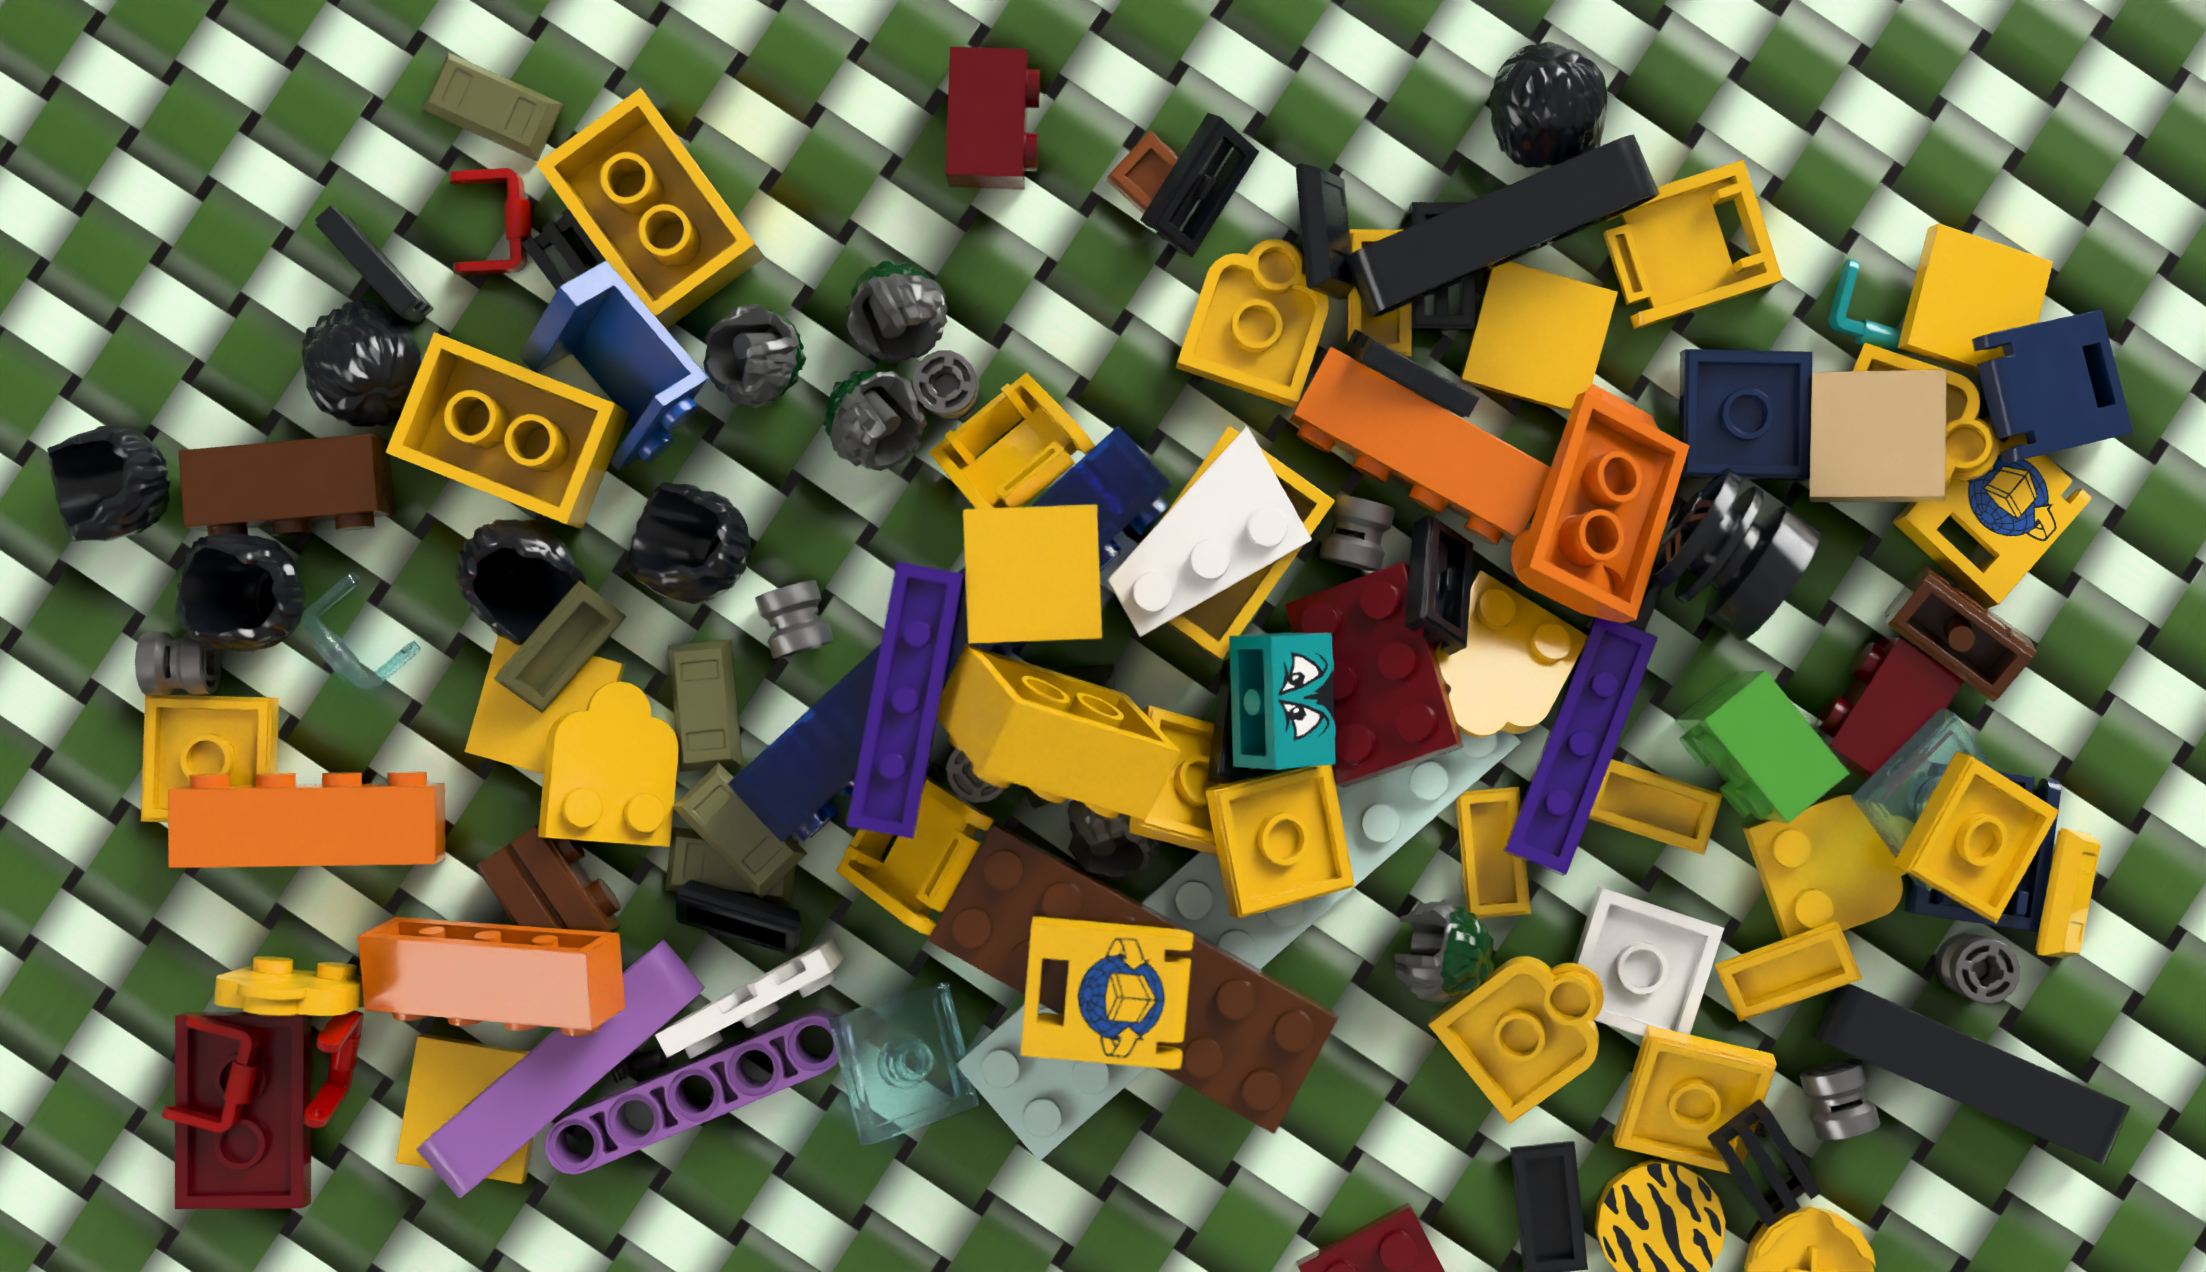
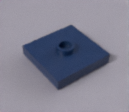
[1679,349,1812,481]

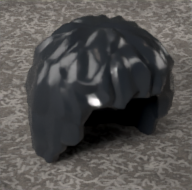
[1490,42,1607,168]
[302,299,422,427]
[47,426,170,542]
[627,482,751,604]
[456,519,587,646]
[175,534,306,652]

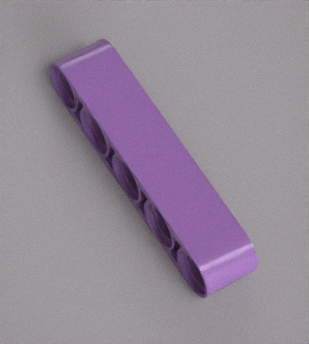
[416,939,705,1198]
[544,1008,849,1175]

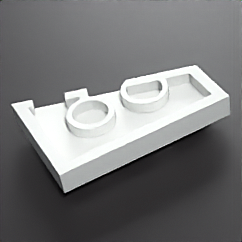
[1108,426,1312,637]
[655,937,845,1059]

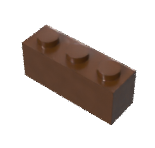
[178,434,395,536]

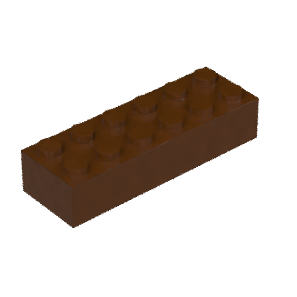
[927,822,1338,1134]

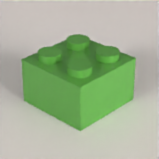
[1675,670,1850,824]

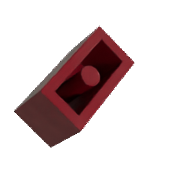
[945,46,1040,190]
[1815,637,1964,788]

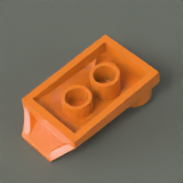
[1510,384,1690,623]

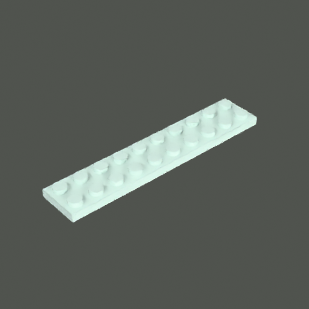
[956,730,1521,1162]

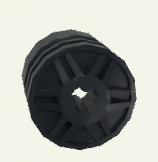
[1649,468,1821,641]

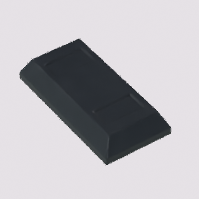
[1296,163,1355,300]
[676,880,802,956]
[1510,1141,1588,1272]

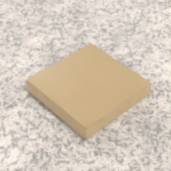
[1809,370,1947,502]

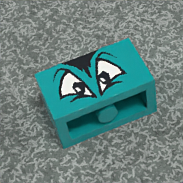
[1229,633,1336,770]

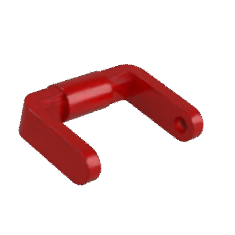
[450,168,532,275]
[303,1010,364,1128]
[162,1015,260,1133]

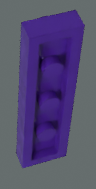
[847,562,964,839]
[1503,617,1658,876]

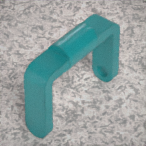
[1828,259,1912,353]

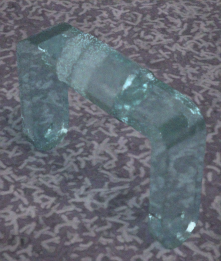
[302,571,421,690]

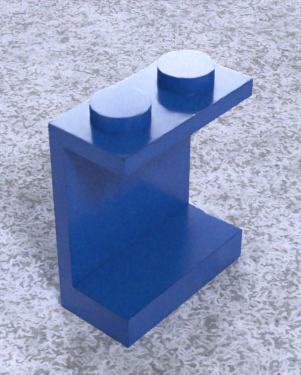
[518,260,708,471]

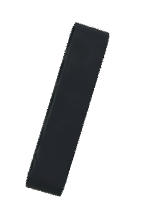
[1344,134,1659,319]
[1813,984,2130,1165]

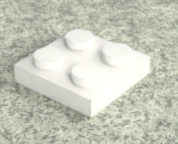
[1572,886,1724,1036]

